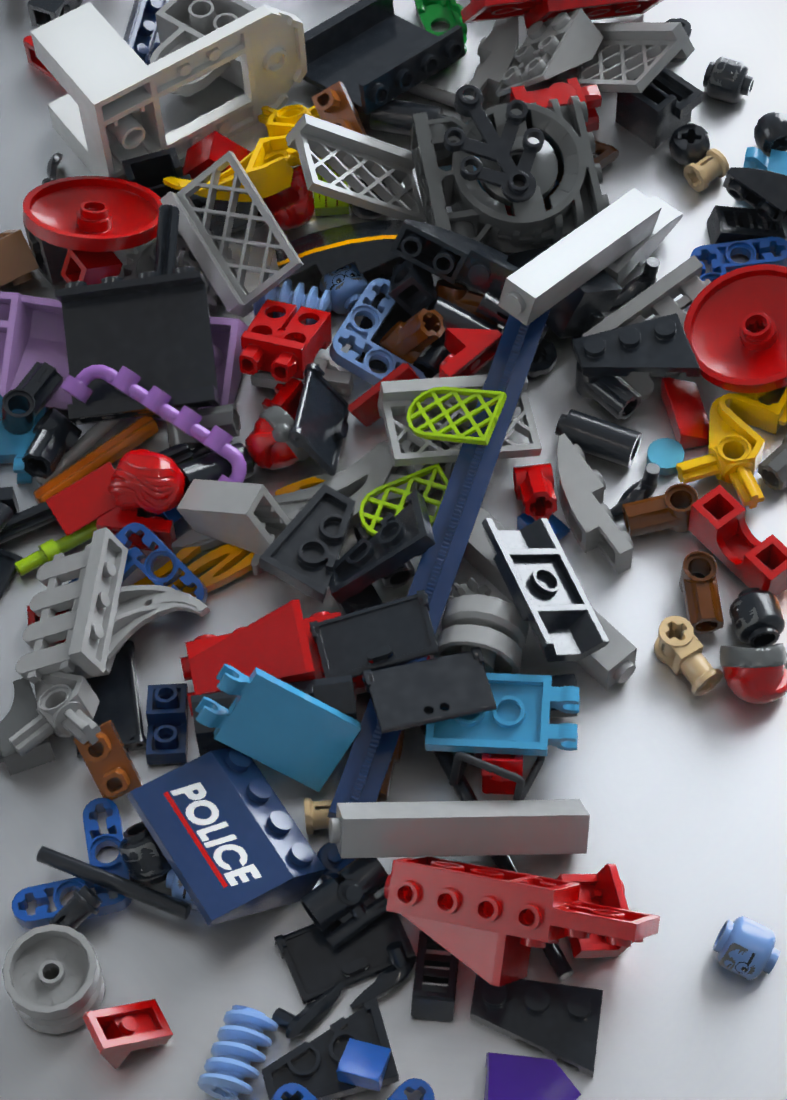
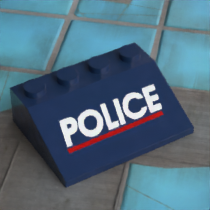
[127,747,326,926]

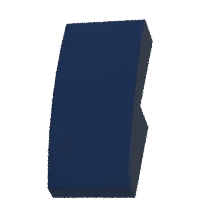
[146,683,188,765]

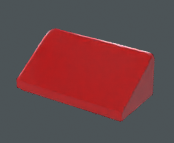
[347,363,420,427]
[661,377,709,449]
[45,461,116,536]

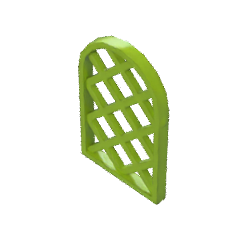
[406,387,507,445]
[359,463,449,536]

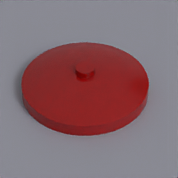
[23,176,163,252]
[683,264,787,393]

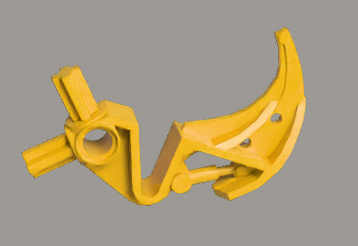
[163,105,321,202]
[676,387,787,509]

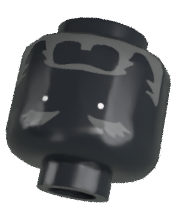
[703,56,755,104]
[729,587,786,648]
[119,821,172,885]

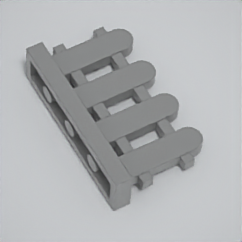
[582,255,711,400]
[15,527,128,684]

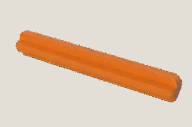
[33,416,159,504]

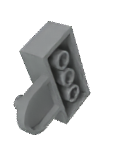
[150,0,257,97]

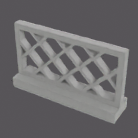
[548,22,695,93]
[286,114,426,223]
[160,151,304,318]
[378,374,542,467]

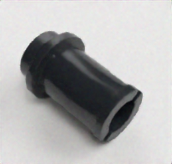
[48,885,102,930]

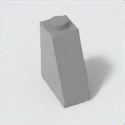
[176,479,291,555]

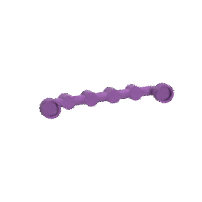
[60,365,247,483]

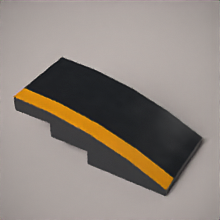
[275,220,415,276]

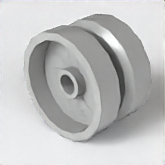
[434,594,529,674]
[2,924,105,1035]

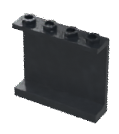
[303,0,465,115]
[55,266,220,425]

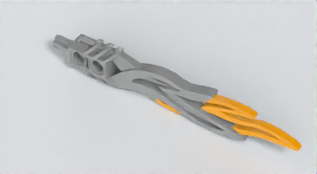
[132,421,469,597]

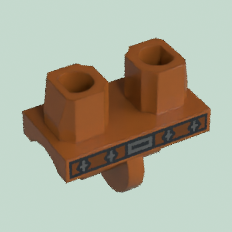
[311,81,367,135]
[73,720,143,800]

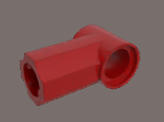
[513,463,557,521]

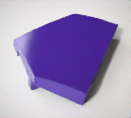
[484,1052,581,1100]

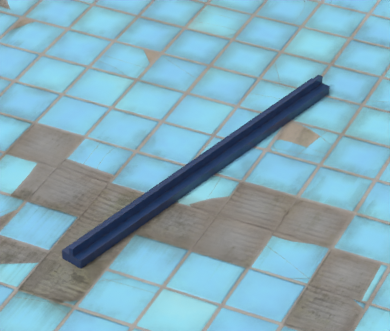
[327,308,551,818]

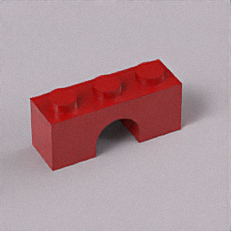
[688,485,787,597]

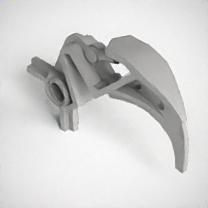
[9,585,210,757]

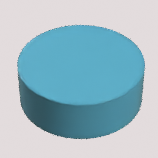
[647,438,685,476]

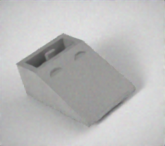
[495,8,604,97]

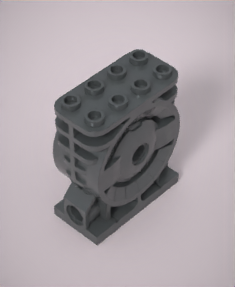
[411,95,610,253]

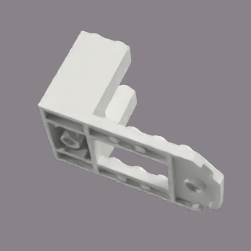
[30,1,308,180]

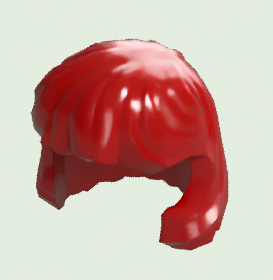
[263,165,315,231]
[108,449,185,515]

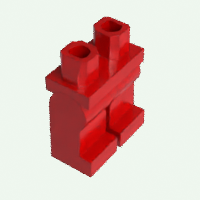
[510,77,602,132]
[239,299,332,383]

